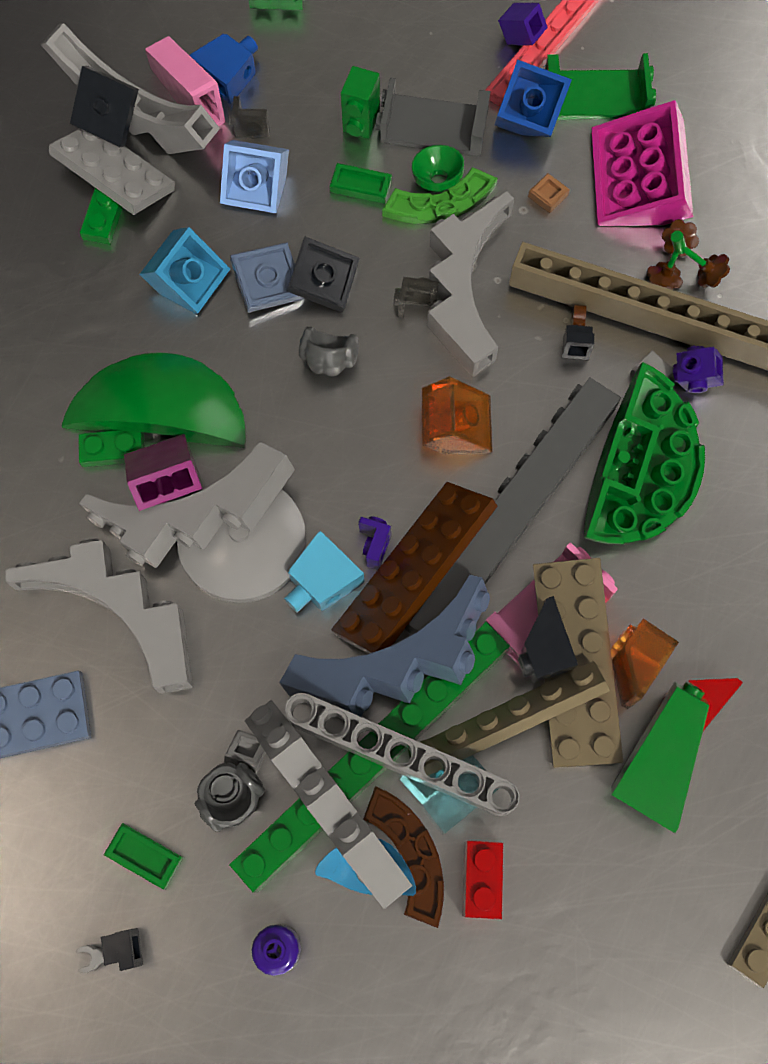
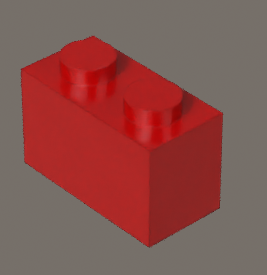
[462,841,503,919]

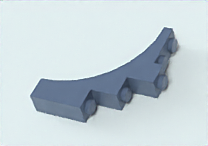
[279,575,490,717]

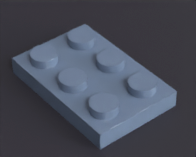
[0,670,92,758]

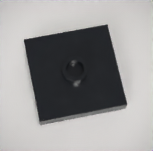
[70,65,139,147]
[287,236,360,313]

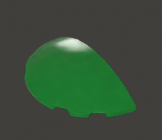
[62,352,246,448]
[584,362,705,545]

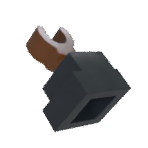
[562,305,595,360]

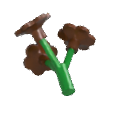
[646,219,730,290]

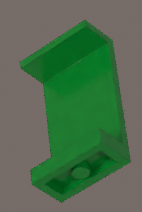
[545,53,656,120]

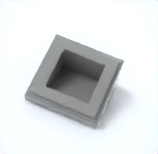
[224,730,266,775]

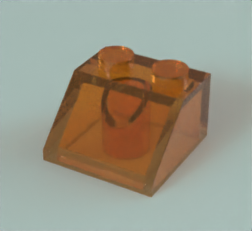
[422,376,493,454]
[612,618,679,710]

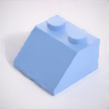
[220,140,289,213]

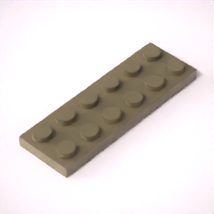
[533,558,624,768]

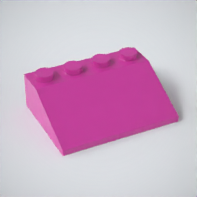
[591,100,694,226]

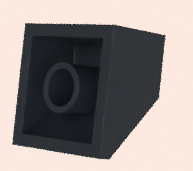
[518,596,578,683]

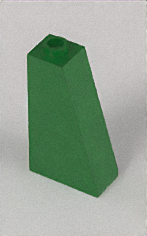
[611,681,709,833]

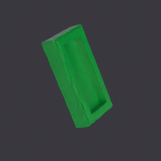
[330,163,392,204]
[104,823,184,890]

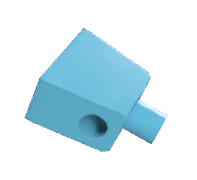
[284,531,365,613]

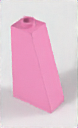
[145,36,226,126]

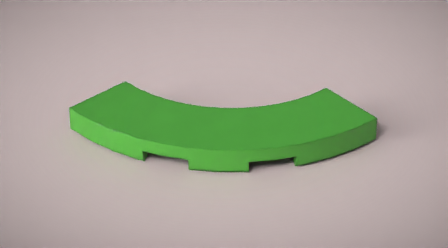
[382,167,498,224]

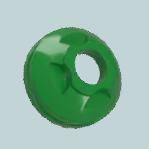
[412,145,464,192]

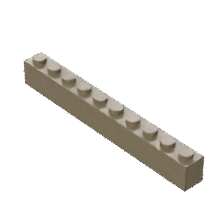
[509,241,768,370]

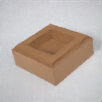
[528,173,570,213]

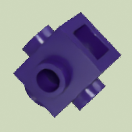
[673,346,724,393]

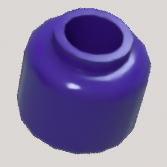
[251,924,301,976]

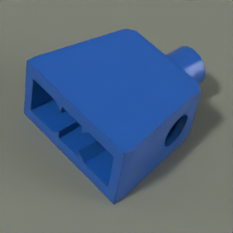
[189,34,258,104]

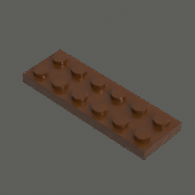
[331,482,498,654]

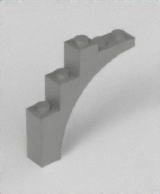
[41,23,220,154]
[427,191,514,377]
[79,442,295,568]
[5,538,193,694]
[244,700,413,909]

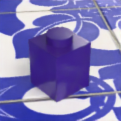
[498,3,548,45]

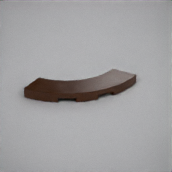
[363,786,444,928]

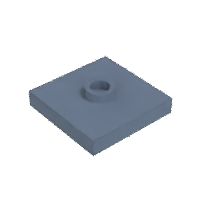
[230,242,305,313]

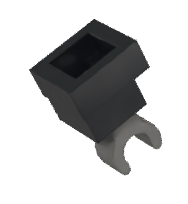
[76,928,143,973]

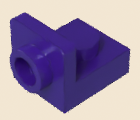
[358,516,392,570]

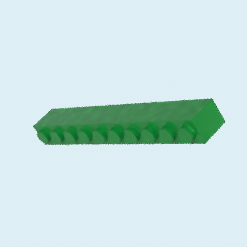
[229,622,510,893]

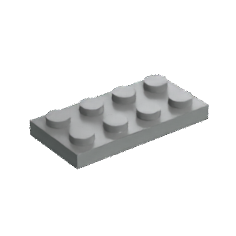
[49,129,175,215]

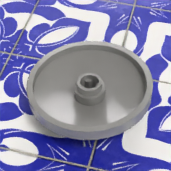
[177,489,306,603]

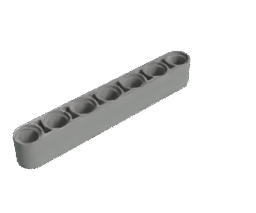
[285,693,520,816]

